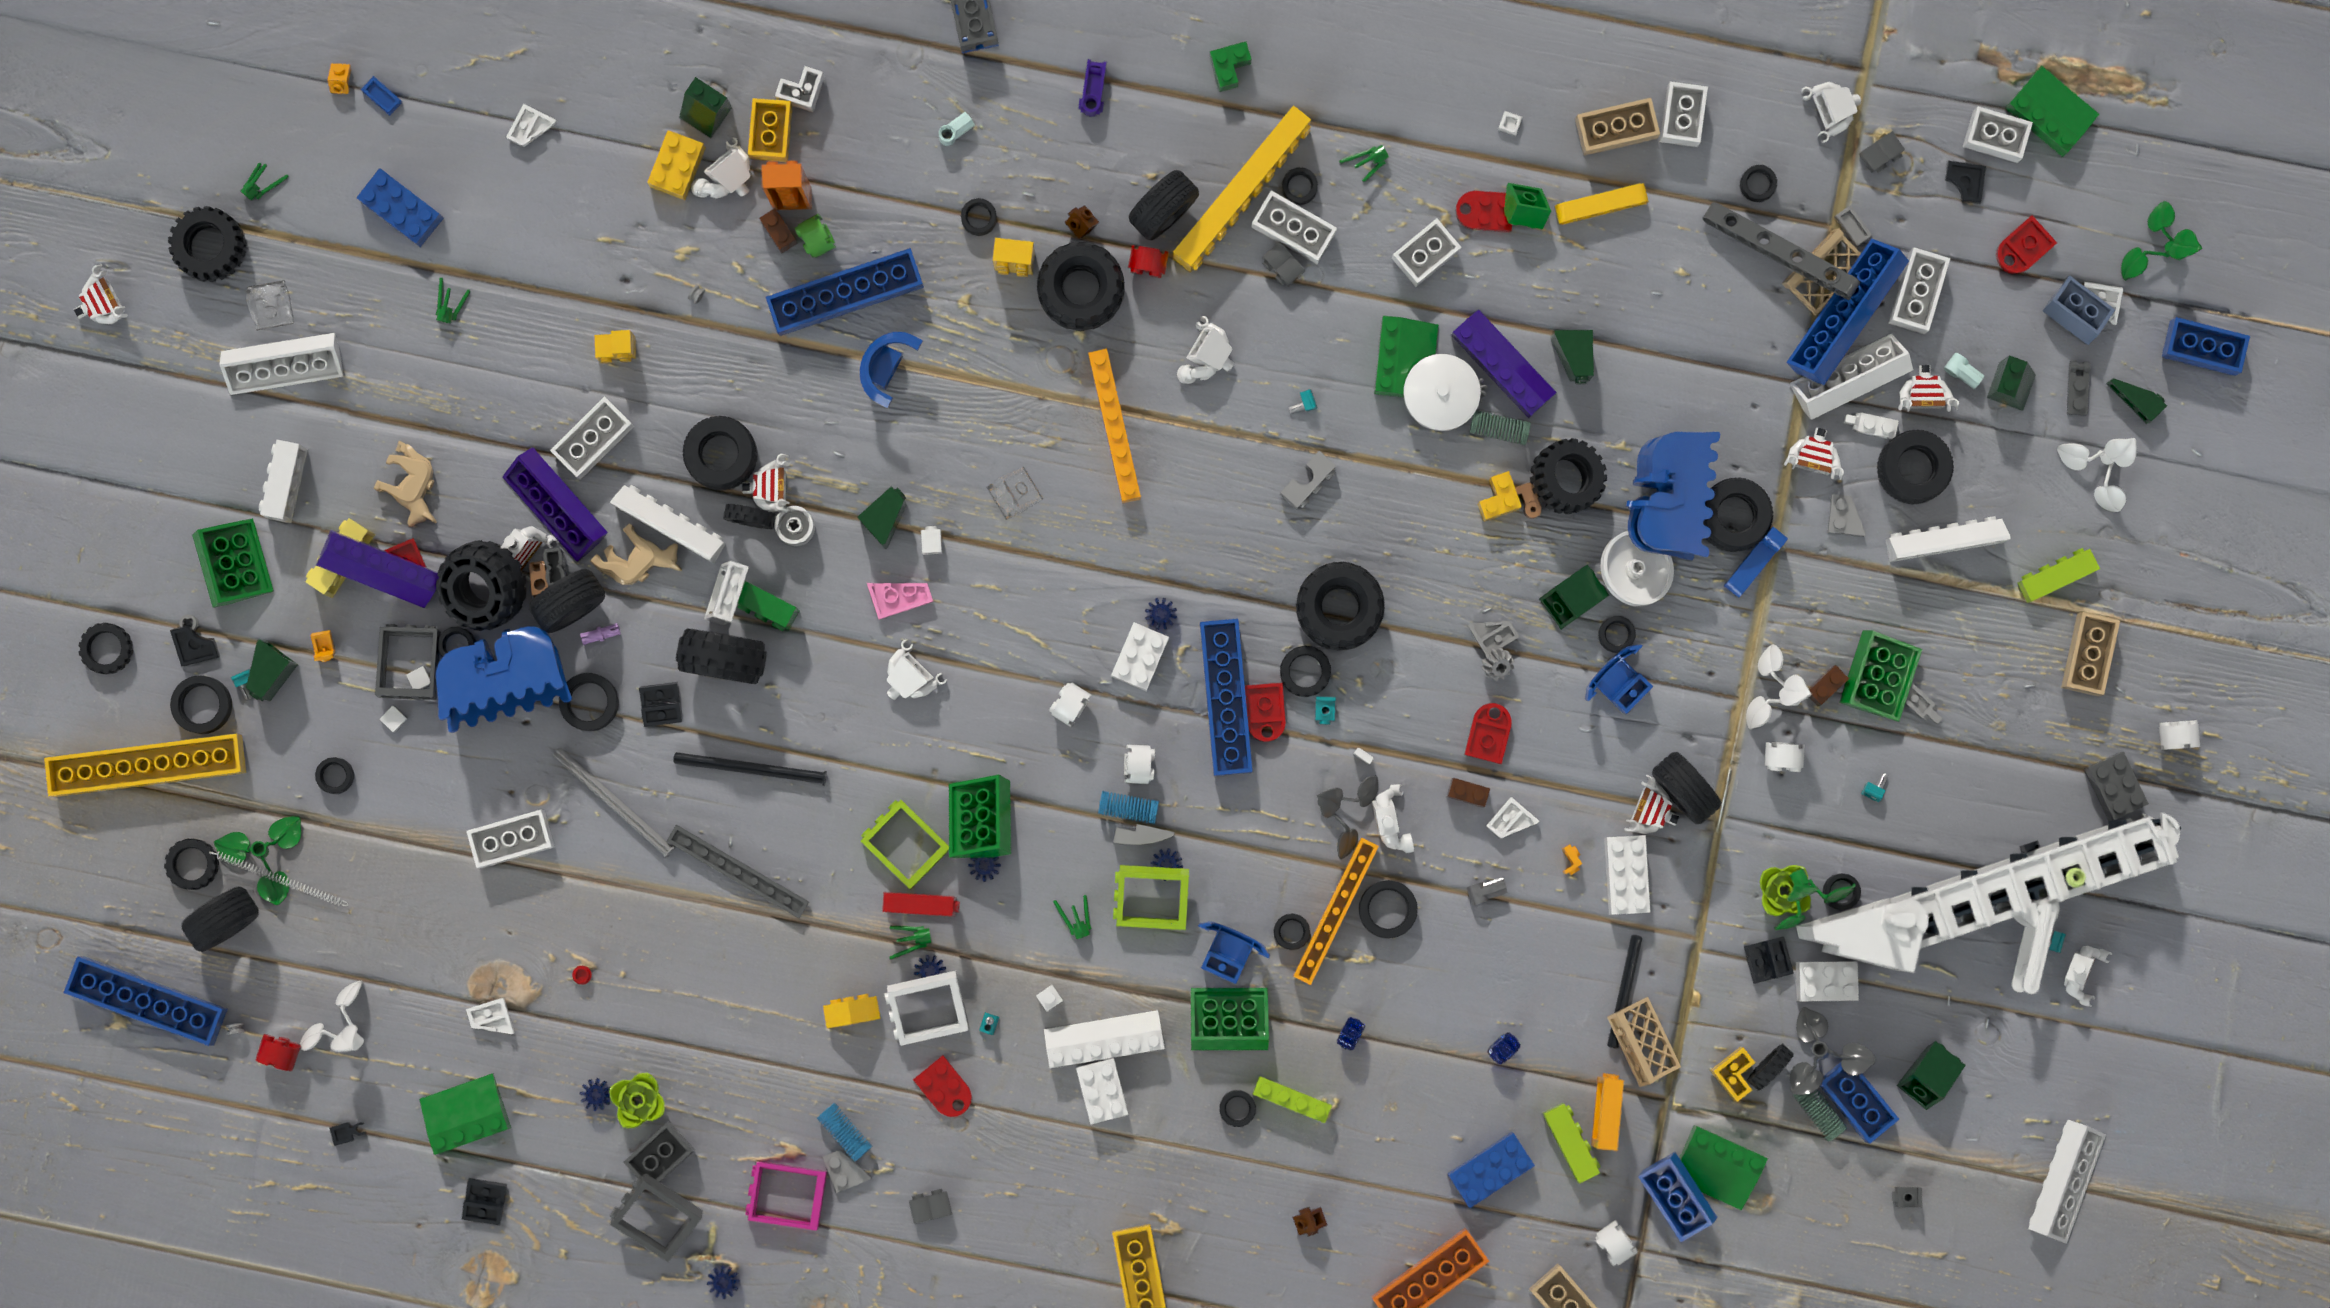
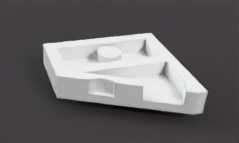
[506,104,557,147]
[2084,282,2123,325]
[1486,797,1539,839]
[466,998,515,1034]

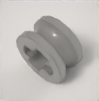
[688,285,705,304]
[179,614,199,631]
[226,1023,245,1035]

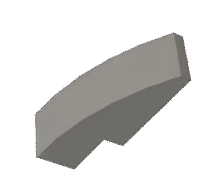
[1113,824,1175,845]

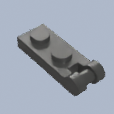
[2067,361,2090,415]

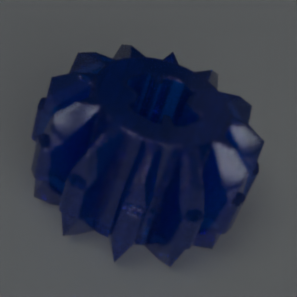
[1145,598,1177,630]
[1150,848,1183,881]
[968,857,1001,882]
[914,955,947,979]
[1337,1017,1365,1051]
[1487,1032,1521,1065]
[580,1078,611,1111]
[707,1265,740,1299]

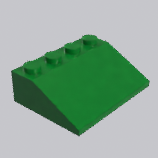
[2005,65,2100,157]
[1374,316,1438,397]
[192,518,273,608]
[1839,630,1923,722]
[949,774,1011,858]
[1191,988,1269,1050]
[419,1073,512,1155]
[1679,1125,1768,1210]

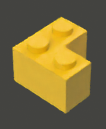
[594,330,636,363]
[1478,471,1522,522]
[823,994,881,1028]
[1710,1047,1756,1102]

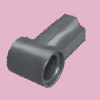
[1466,877,1508,906]

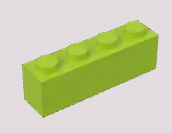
[2017,548,2100,603]
[1252,1076,1332,1123]
[1542,1103,1601,1184]

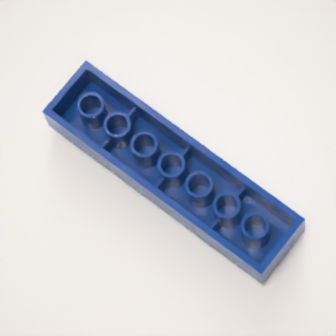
[1786,238,1909,385]
[766,248,924,336]
[1200,619,1253,776]
[63,956,228,1046]

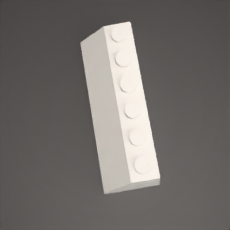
[220,333,343,395]
[1790,333,1913,420]
[610,485,726,564]
[1886,516,2011,562]
[1044,1010,1165,1068]
[2028,1120,2106,1244]

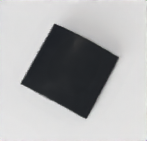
[639,682,682,727]
[1744,936,1794,984]
[461,1178,507,1226]

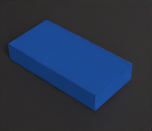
[361,76,402,116]

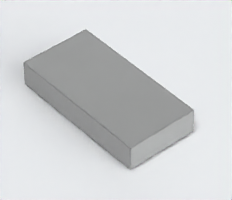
[1834,205,1873,248]

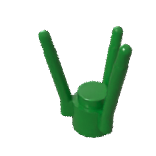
[1339,145,1389,182]
[240,163,289,201]
[436,277,470,324]
[1053,895,1092,939]
[889,925,931,960]

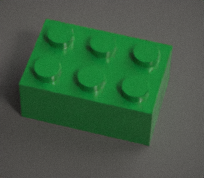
[737,581,800,632]

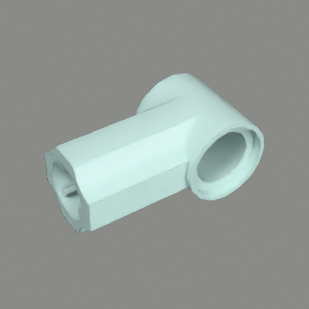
[939,112,975,146]
[1944,353,1984,389]

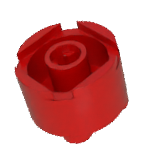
[1128,245,1169,278]
[255,1034,301,1071]

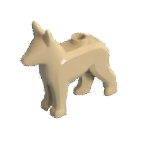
[374,441,437,527]
[590,523,682,585]

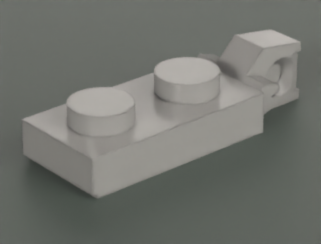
[1905,683,1943,724]

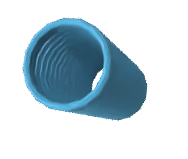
[1098,791,1159,824]
[817,1103,873,1162]

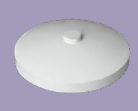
[1404,354,1481,431]
[1600,531,1674,607]

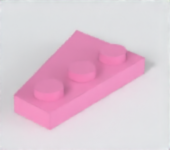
[867,583,934,620]

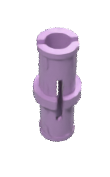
[580,623,621,645]

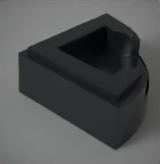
[2020,840,2040,853]

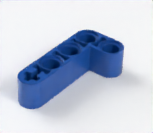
[1724,527,1788,598]

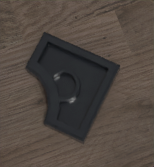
[1945,161,1986,204]
[170,625,220,667]

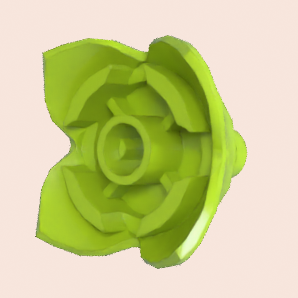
[1760,865,1811,916]
[609,1073,665,1129]

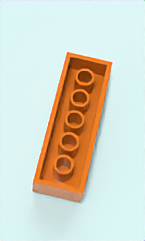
[762,161,812,210]
[1371,1228,1490,1308]

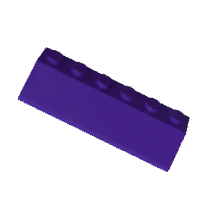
[1451,310,1557,418]
[502,447,608,562]
[316,530,439,608]

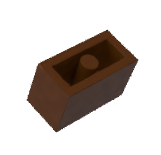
[759,208,798,254]
[1809,665,1849,706]
[1446,778,1490,808]

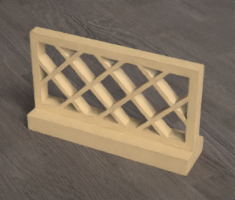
[1781,228,1861,315]
[1607,997,1681,1087]

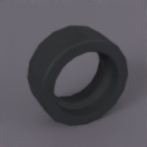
[1740,165,1777,202]
[1282,167,1318,205]
[961,198,997,236]
[1598,616,1636,653]
[438,627,476,657]
[315,757,354,794]
[1822,873,1861,910]
[1273,913,1310,950]
[1219,1090,1256,1127]

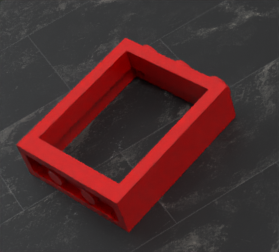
[882,892,960,917]

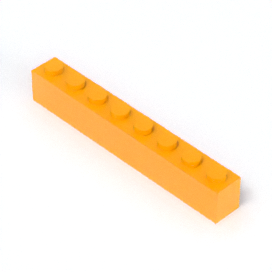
[1088,348,1141,504]
[1293,837,1379,985]

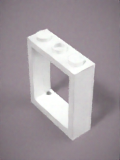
[704,561,748,625]
[884,971,969,1046]

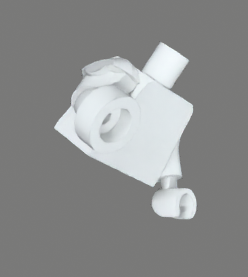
[691,138,751,199]
[1177,316,1234,384]
[1372,784,1414,853]

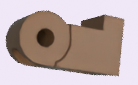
[1515,482,1542,519]
[529,561,549,598]

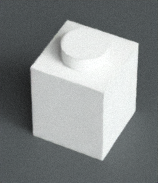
[921,526,942,555]
[1036,984,1063,1011]

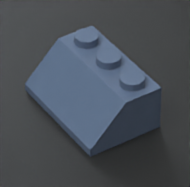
[2042,275,2115,345]

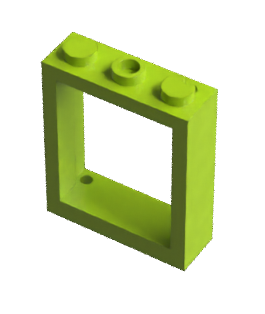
[861,800,949,890]
[1113,865,1189,930]

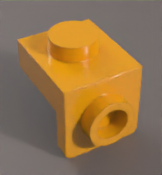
[327,63,351,94]
[310,630,335,662]
[1562,844,1582,875]

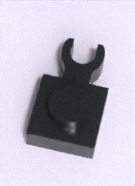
[329,1122,366,1146]

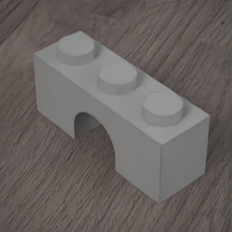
[1280,451,1336,510]

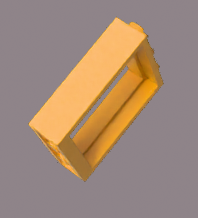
[1591,1073,1624,1151]

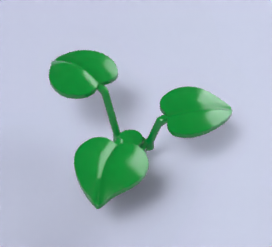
[2121,201,2202,281]
[214,817,301,905]
[1774,869,1856,930]

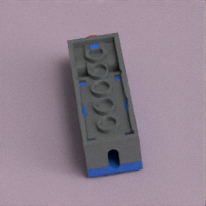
[950,0,999,54]

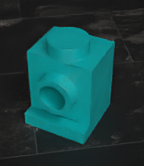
[1315,697,1336,725]

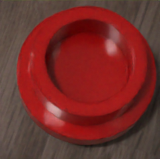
[572,965,592,985]

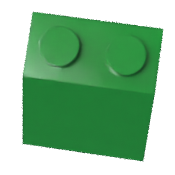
[1504,183,1552,229]

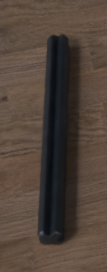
[1607,935,1642,1049]

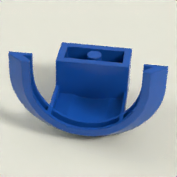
[860,332,923,408]
[1585,645,1654,714]
[1198,921,1270,984]

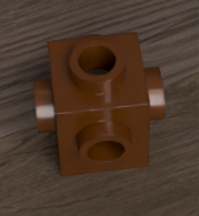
[1064,205,1099,239]
[1293,1207,1327,1236]

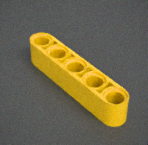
[1554,183,1649,225]

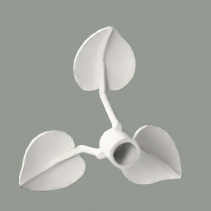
[2057,438,2137,512]
[1746,644,1812,730]
[300,980,364,1052]

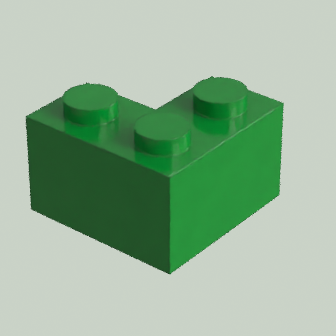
[1209,41,1252,92]

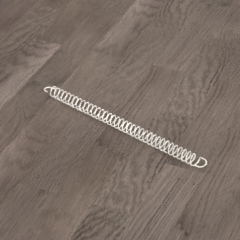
[210,851,348,906]

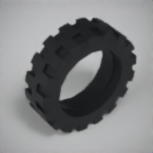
[723,504,776,529]
[78,623,133,674]
[1280,645,1331,697]
[164,839,219,890]
[1747,1044,1794,1091]

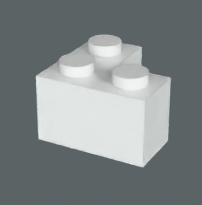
[775,66,825,112]

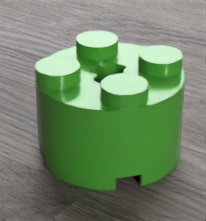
[795,214,836,258]

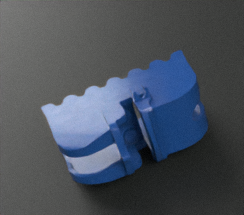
[1626,432,1720,561]
[436,626,572,733]

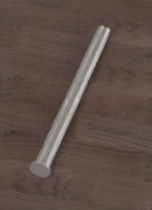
[554,748,675,858]

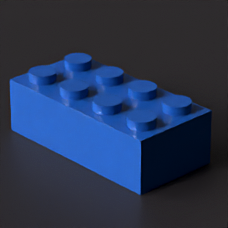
[356,168,444,248]
[2161,317,2250,376]
[1820,1061,1900,1144]
[1447,1132,1535,1208]
[1638,1152,1718,1242]

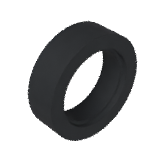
[559,673,619,731]
[170,675,232,734]
[1359,880,1418,938]

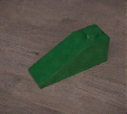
[2106,378,2167,424]

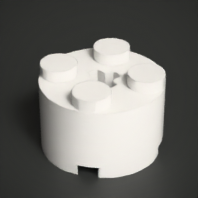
[775,506,815,546]
[1049,683,1091,727]
[2159,720,2200,750]
[1765,742,1805,772]
[1124,745,1155,784]
[1595,1220,1638,1266]

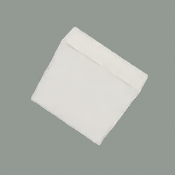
[1498,111,1522,136]
[406,666,430,689]
[379,706,407,733]
[1353,748,1374,765]

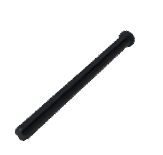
[673,752,827,786]

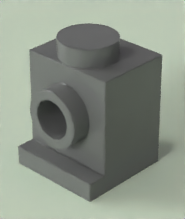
[1892,1187,1922,1207]

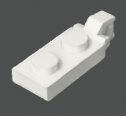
[1844,412,1898,440]

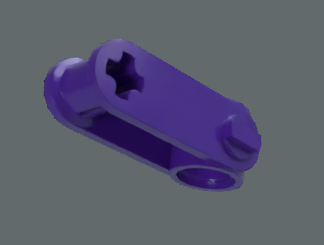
[1078,59,1107,117]

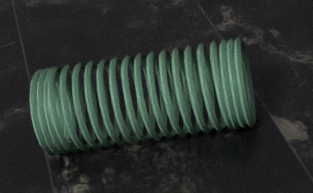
[1470,410,1531,446]
[1792,1089,1847,1141]

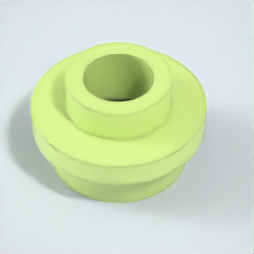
[2066,868,2086,888]

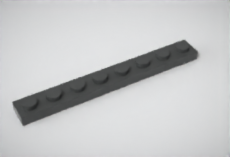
[667,825,809,919]

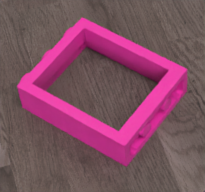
[745,1161,827,1231]

